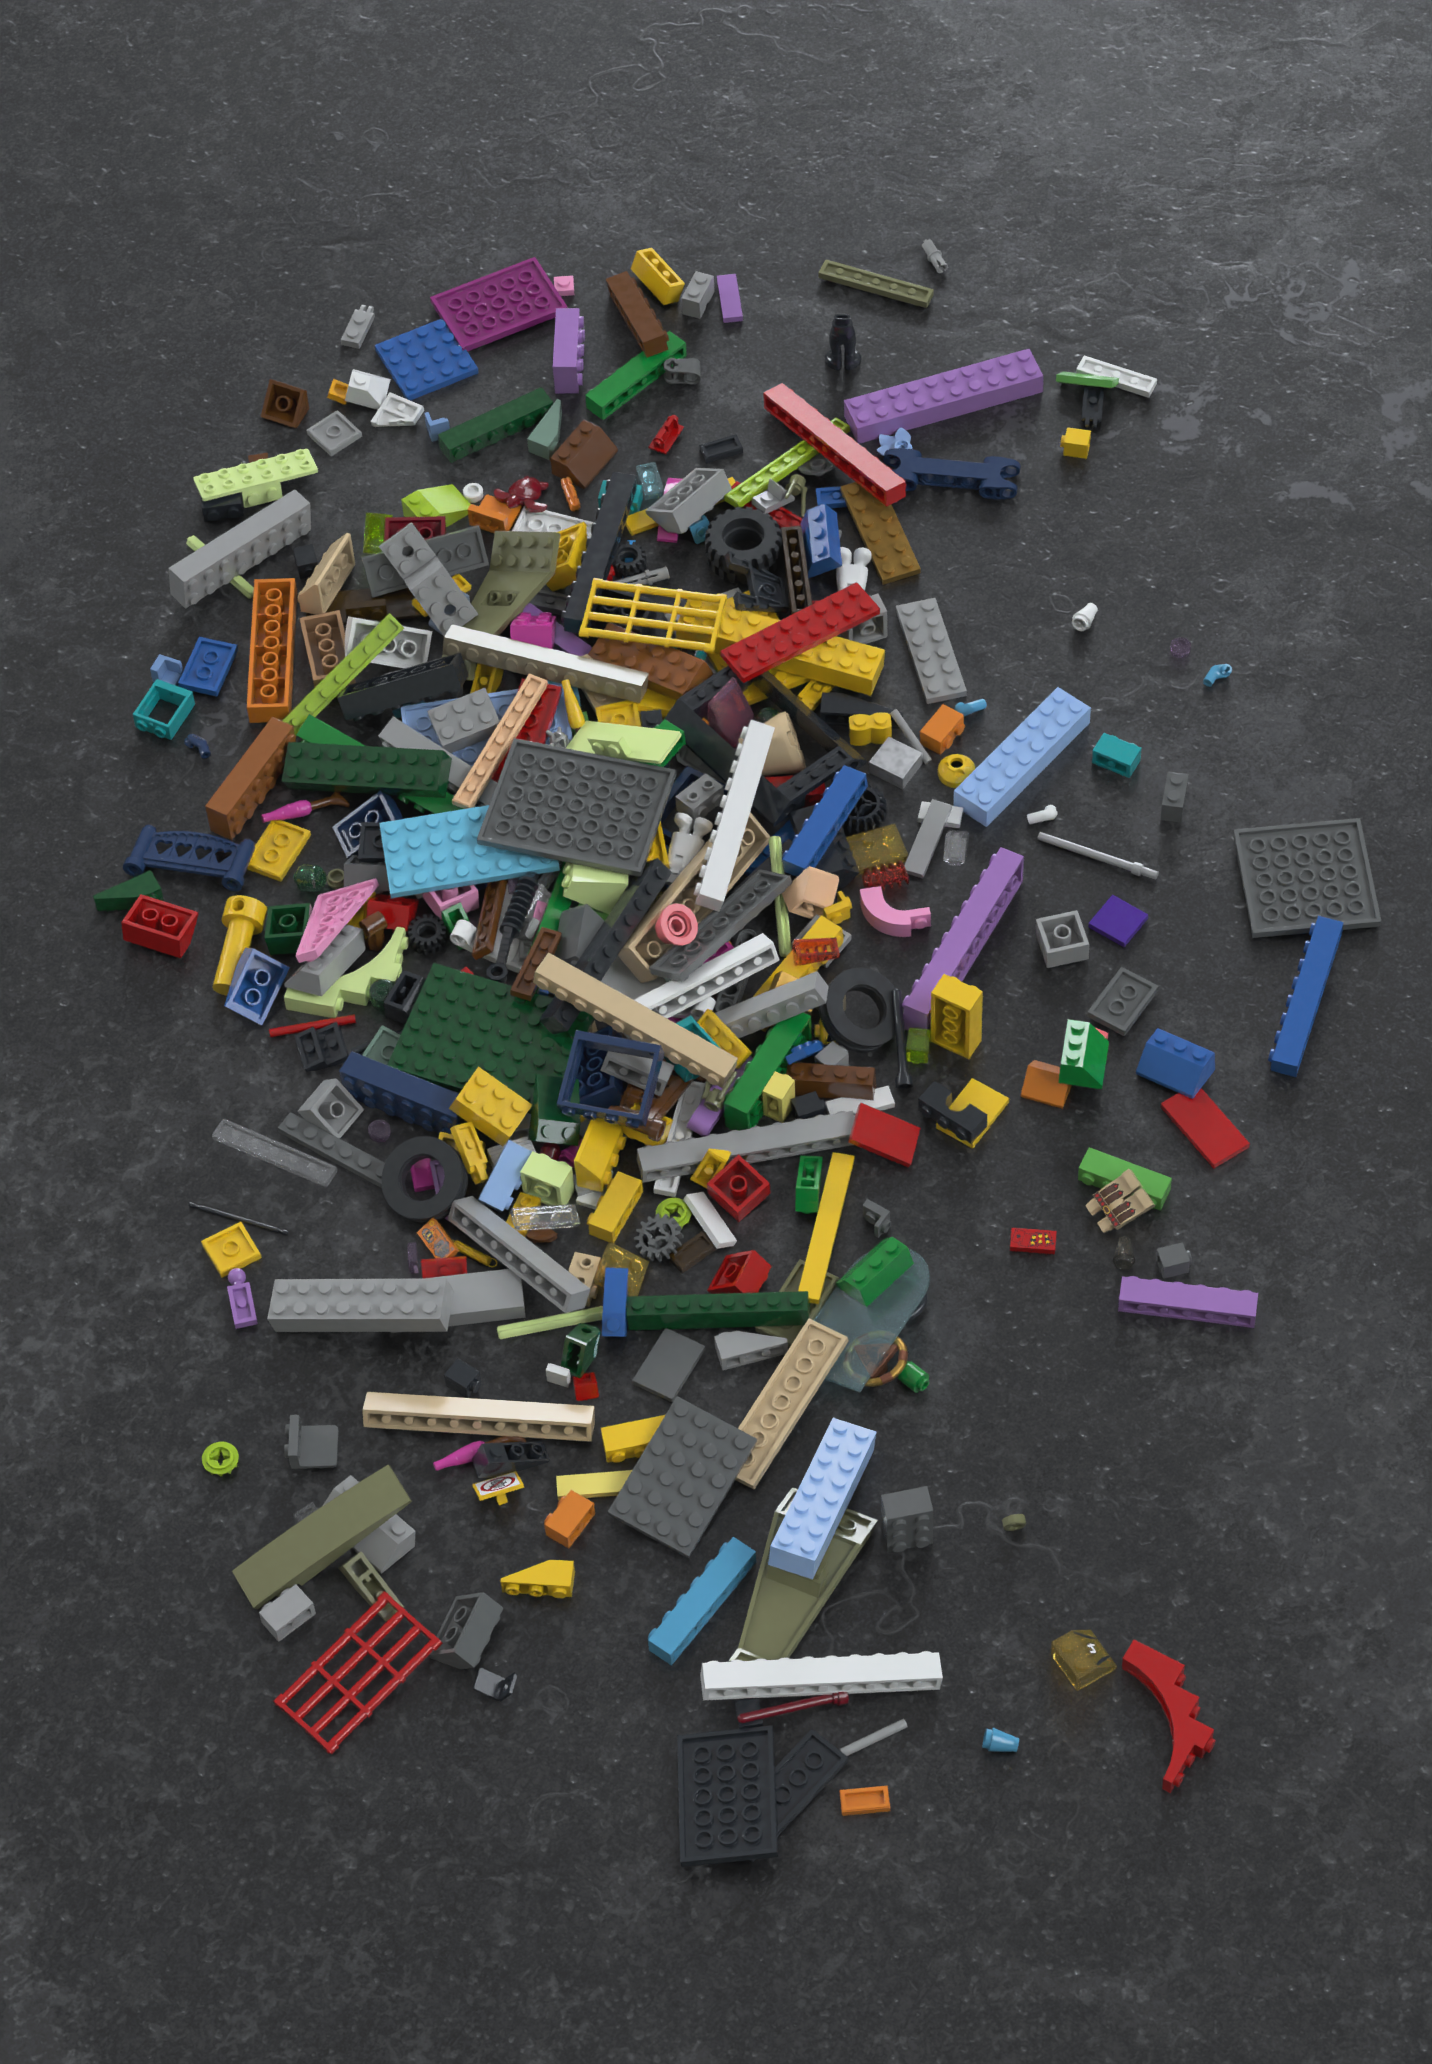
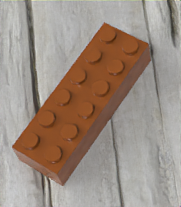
[588,623,713,700]
[205,717,296,840]

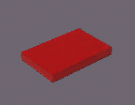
[848,1103,920,1167]

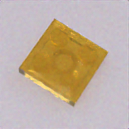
[594,1242,649,1296]

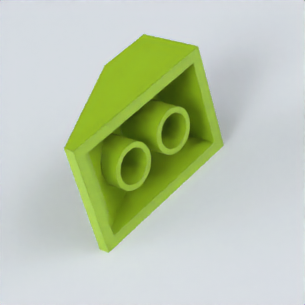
[401,484,471,527]

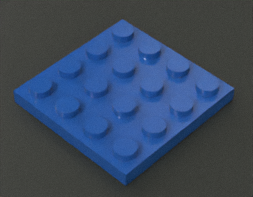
[375,318,478,401]

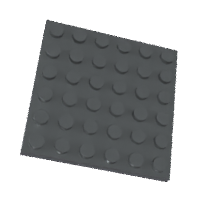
[1233,818,1381,938]

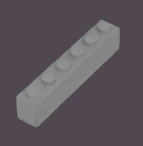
[715,971,828,1038]

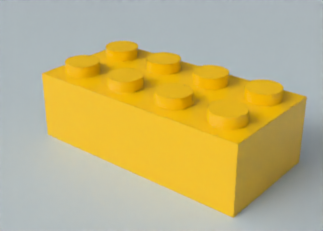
[931,974,983,1059]

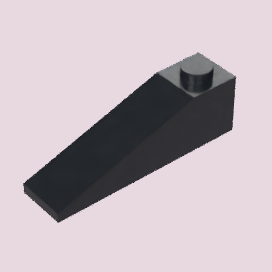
[820,692,904,729]

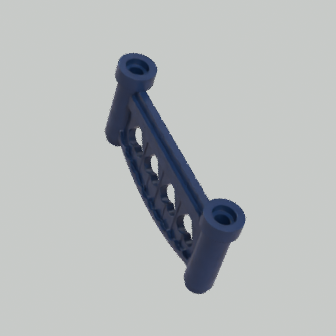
[123,825,255,891]

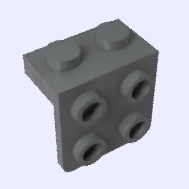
[284,1415,339,1469]

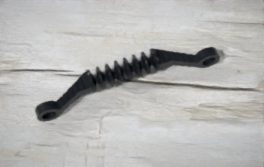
[486,872,541,983]

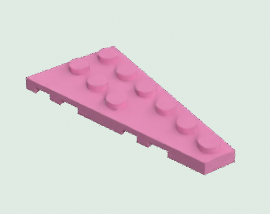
[296,878,379,963]

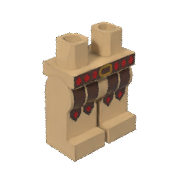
[1085,1169,1155,1233]

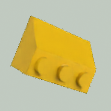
[574,1118,626,1192]

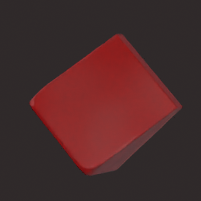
[572,1372,599,1401]

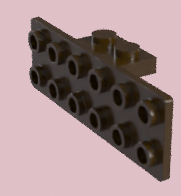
[306,588,427,625]

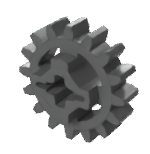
[634,1213,684,1262]

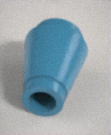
[982,1728,1019,1752]

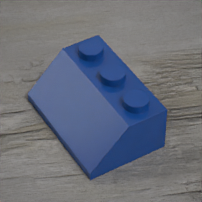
[800,504,842,578]
[1136,1028,1215,1099]

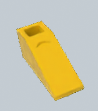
[500,1560,575,1598]

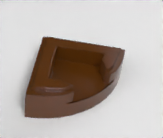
[526,1221,558,1243]

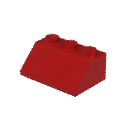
[121,894,198,958]

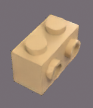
[568,1252,604,1306]

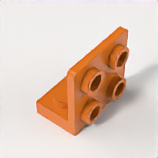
[468,495,522,533]

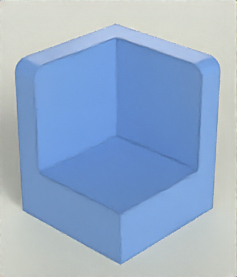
[424,412,450,442]
[150,654,183,686]

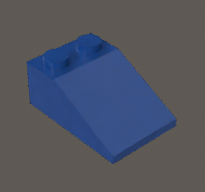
[224,948,290,1025]

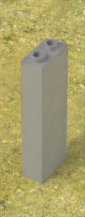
[391,1269,526,1333]

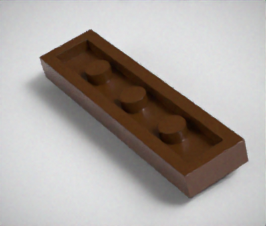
[510,927,562,1001]

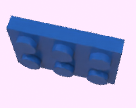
[178,637,238,696]

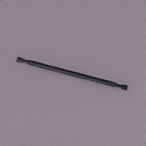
[189,1202,288,1235]

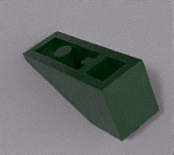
[93,870,164,911]

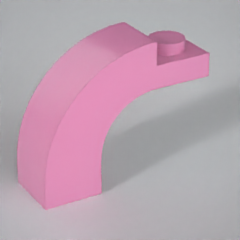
[860,886,931,937]

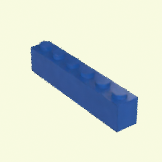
[782,765,868,877]

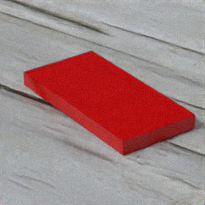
[1161,1088,1250,1169]

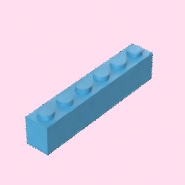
[648,1537,756,1665]

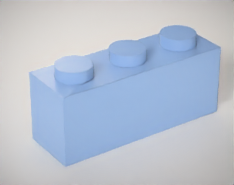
[477,1140,532,1213]

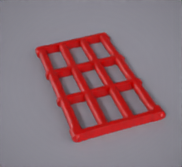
[273,1591,443,1755]

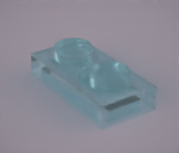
[636,462,664,500]

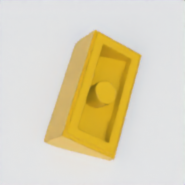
[690,1148,731,1188]

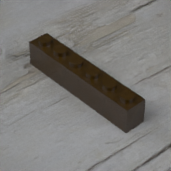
[781,526,812,615]

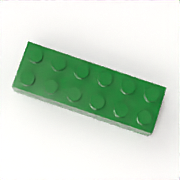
[723,1013,812,1131]

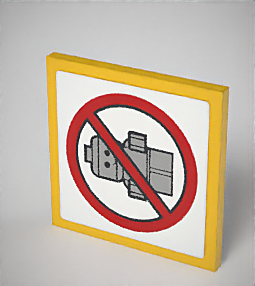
[472,1471,524,1505]

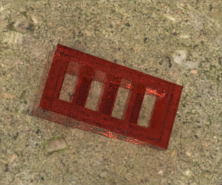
[792,937,840,966]

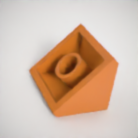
[1021,1060,1072,1109]

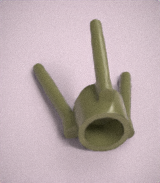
[785,474,808,517]
[702,1071,737,1112]

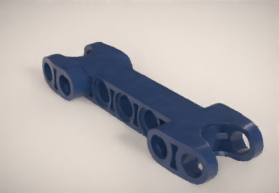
[883,448,1021,499]

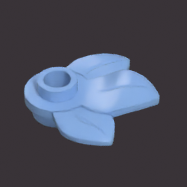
[877,428,912,457]

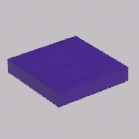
[1088,894,1148,947]

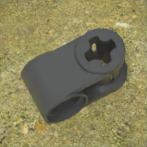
[663,358,701,385]

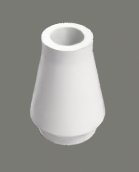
[1072,603,1098,631]

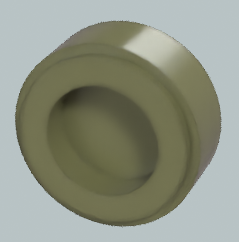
[1002,1514,1026,1531]

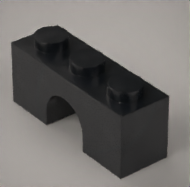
[918,1081,987,1144]

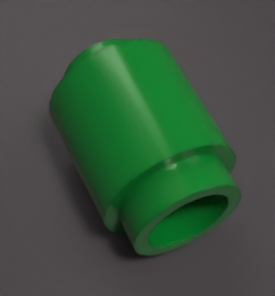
[898,1361,930,1393]

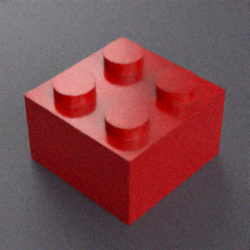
[707,1154,771,1222]

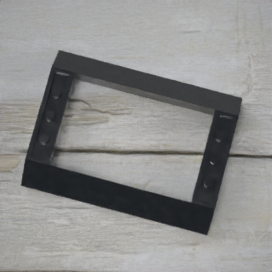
[664,666,867,827]

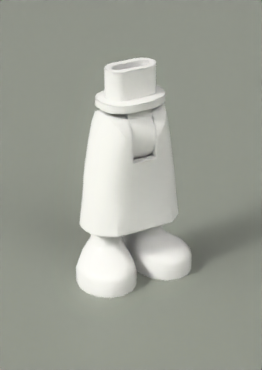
[836,547,872,591]
[665,813,713,885]

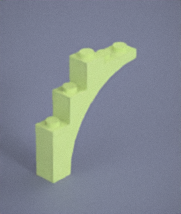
[284,927,409,1018]

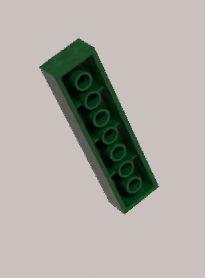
[282,742,452,798]

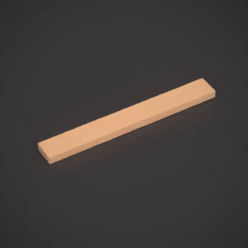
[452,674,548,809]

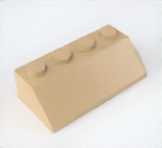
[298,533,355,615]

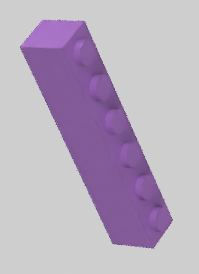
[1118,1276,1258,1328]

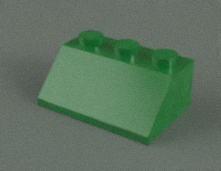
[1058,1019,1109,1089]
[835,1237,914,1307]

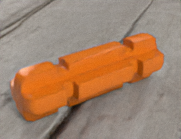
[561,477,580,511]

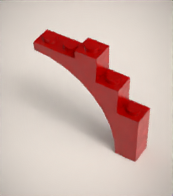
[1122,1640,1216,1793]

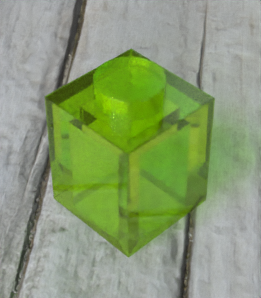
[906,1028,931,1064]

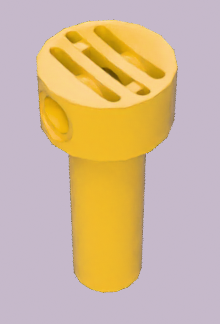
[212,895,268,996]

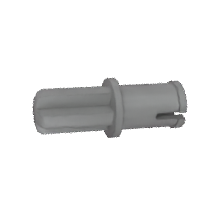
[922,239,948,273]

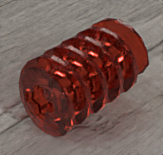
[862,860,909,891]

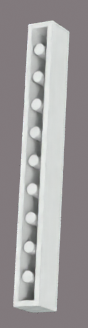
[693,720,775,912]
[700,1651,943,1700]

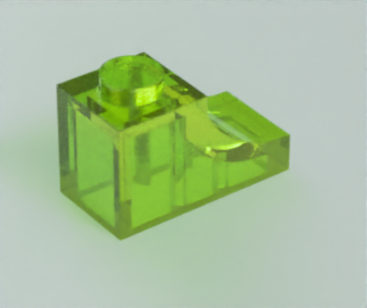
[363,513,393,554]

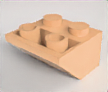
[781,866,839,919]

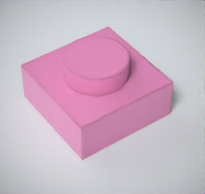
[554,276,574,296]

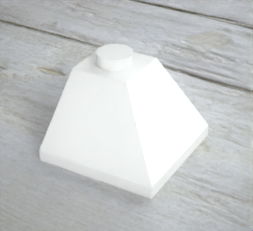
[345,369,391,410]

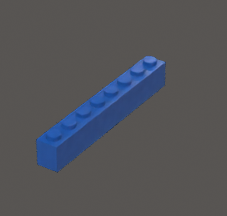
[1268,916,1344,1077]

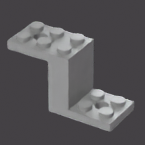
[379,522,478,636]

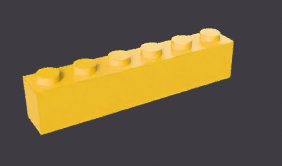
[753,915,844,1032]

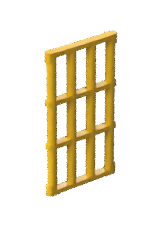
[579,578,727,654]

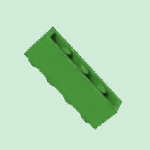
[1078,1147,1172,1211]

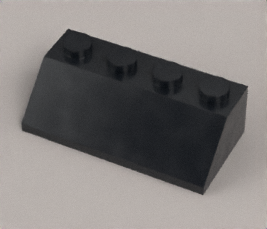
[788,805,859,888]

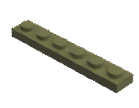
[818,260,934,308]

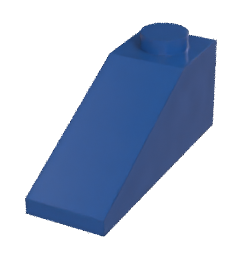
[602,1268,628,1337]

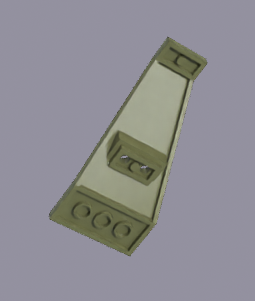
[441,531,561,681]
[729,1487,878,1662]

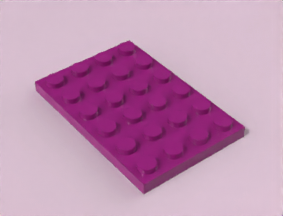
[430,257,568,351]

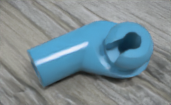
[1203,664,1232,687]
[955,699,987,716]

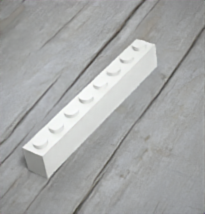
[622,933,779,1039]

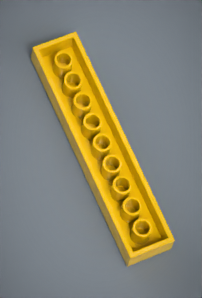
[676,599,885,696]

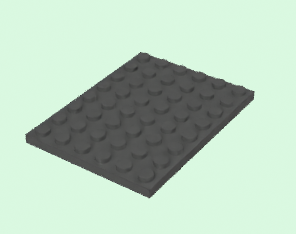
[477,738,676,877]

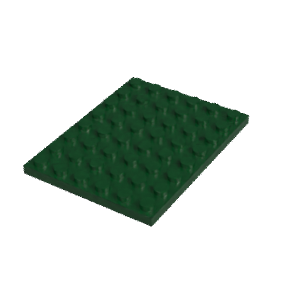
[387,963,595,1114]

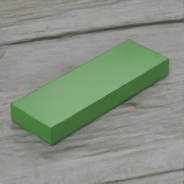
[1056,372,1119,388]

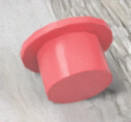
[655,903,698,946]

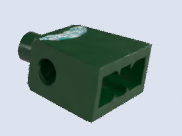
[561,1323,601,1378]

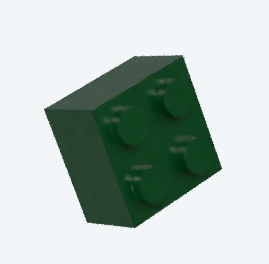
[265,903,312,955]

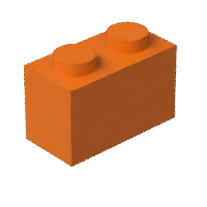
[920,704,965,755]
[544,1490,595,1549]

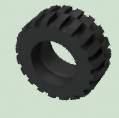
[705,507,782,584]

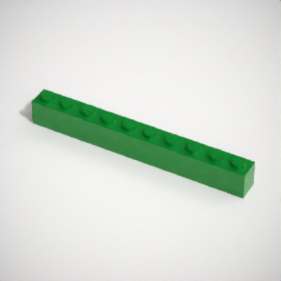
[296,714,463,814]

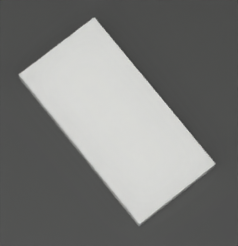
[512,506,593,538]

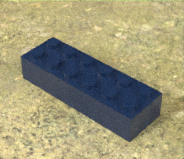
[339,1051,467,1134]

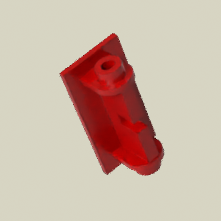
[648,415,684,454]

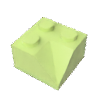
[520,1151,575,1211]

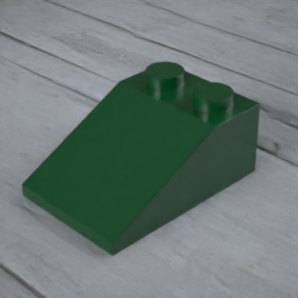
[528,1074,581,1146]

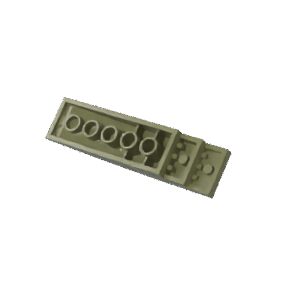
[232,1465,412,1610]

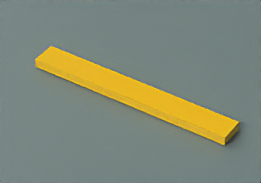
[798,1152,855,1304]

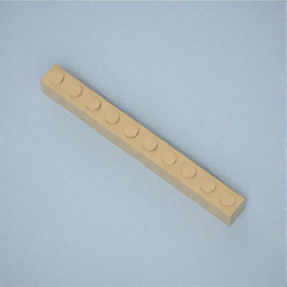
[533,952,738,1088]
[363,1392,595,1441]

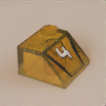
[1051,1630,1117,1691]

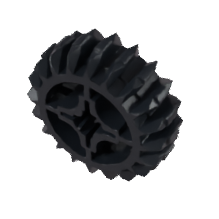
[842,784,888,835]

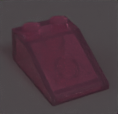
[708,677,754,749]

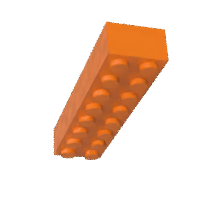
[247,578,298,723]

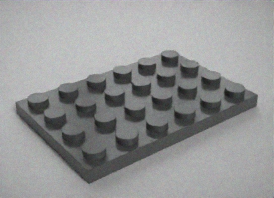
[608,1396,757,1559]

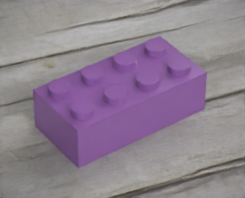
[553,308,585,394]

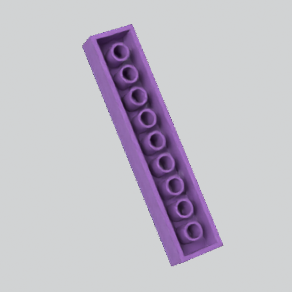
[844,349,1043,444]
[902,847,1024,1039]

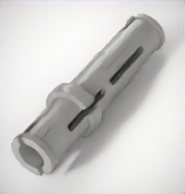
[613,566,670,586]

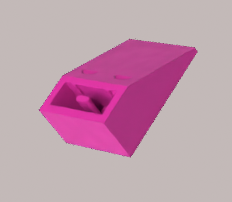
[510,612,557,649]

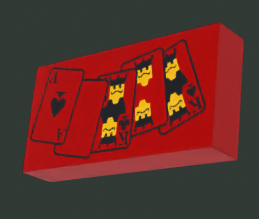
[1010,1228,1057,1254]

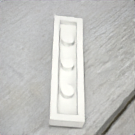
[1076,356,1157,398]

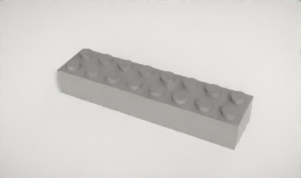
[169,490,311,608]
[267,1278,454,1332]

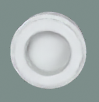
[463,483,483,503]

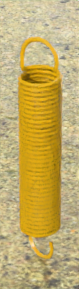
[453,1240,497,1267]

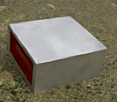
[869,737,923,789]

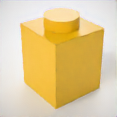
[1060,428,1091,459]

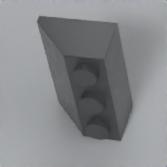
[344,855,390,894]
[428,1592,503,1669]

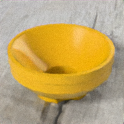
[938,754,975,788]

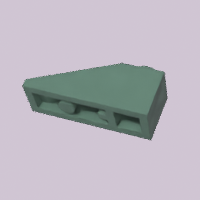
[527,399,562,460]

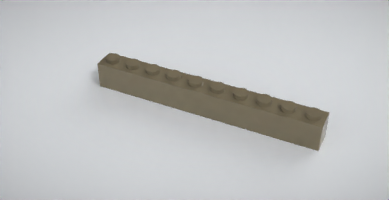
[443,625,649,703]

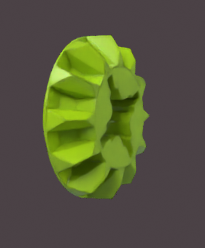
[656,1198,692,1229]
[202,1442,239,1476]

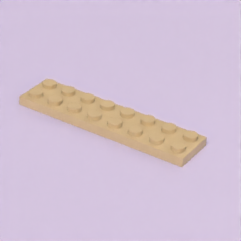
[735,1318,849,1489]

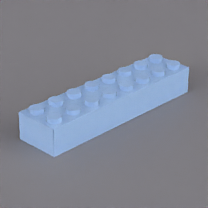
[954,687,1091,827]
[768,1418,876,1579]

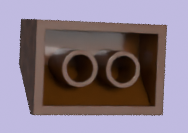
[550,420,618,489]

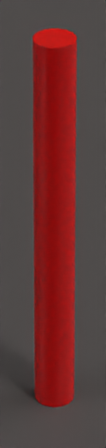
[269,1014,356,1037]

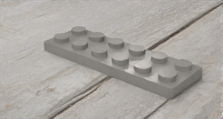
[896,598,967,704]

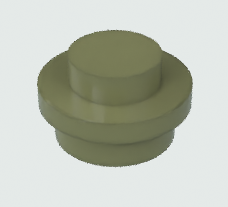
[326,869,344,889]

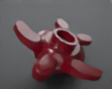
[494,476,548,513]

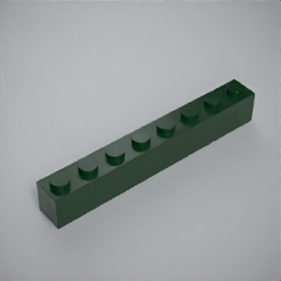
[626,1291,810,1330]

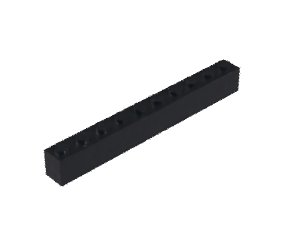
[561,472,637,634]
[539,858,672,1035]

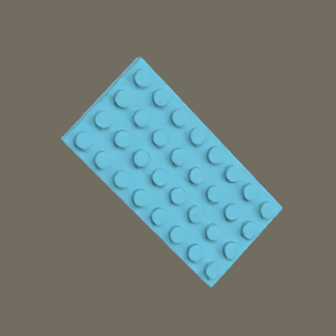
[379,805,560,898]

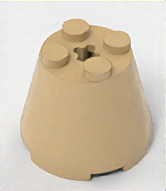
[738,712,806,776]

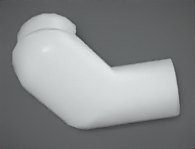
[1027,805,1058,824]

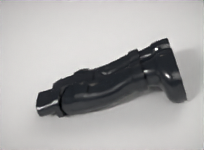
[825,314,861,370]

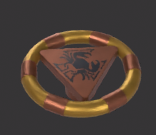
[843,1331,908,1387]

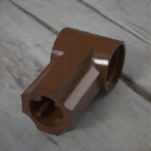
[359,911,388,951]

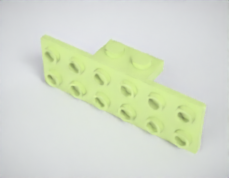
[194,449,318,508]
[566,721,682,764]

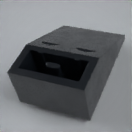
[384,970,426,1024]

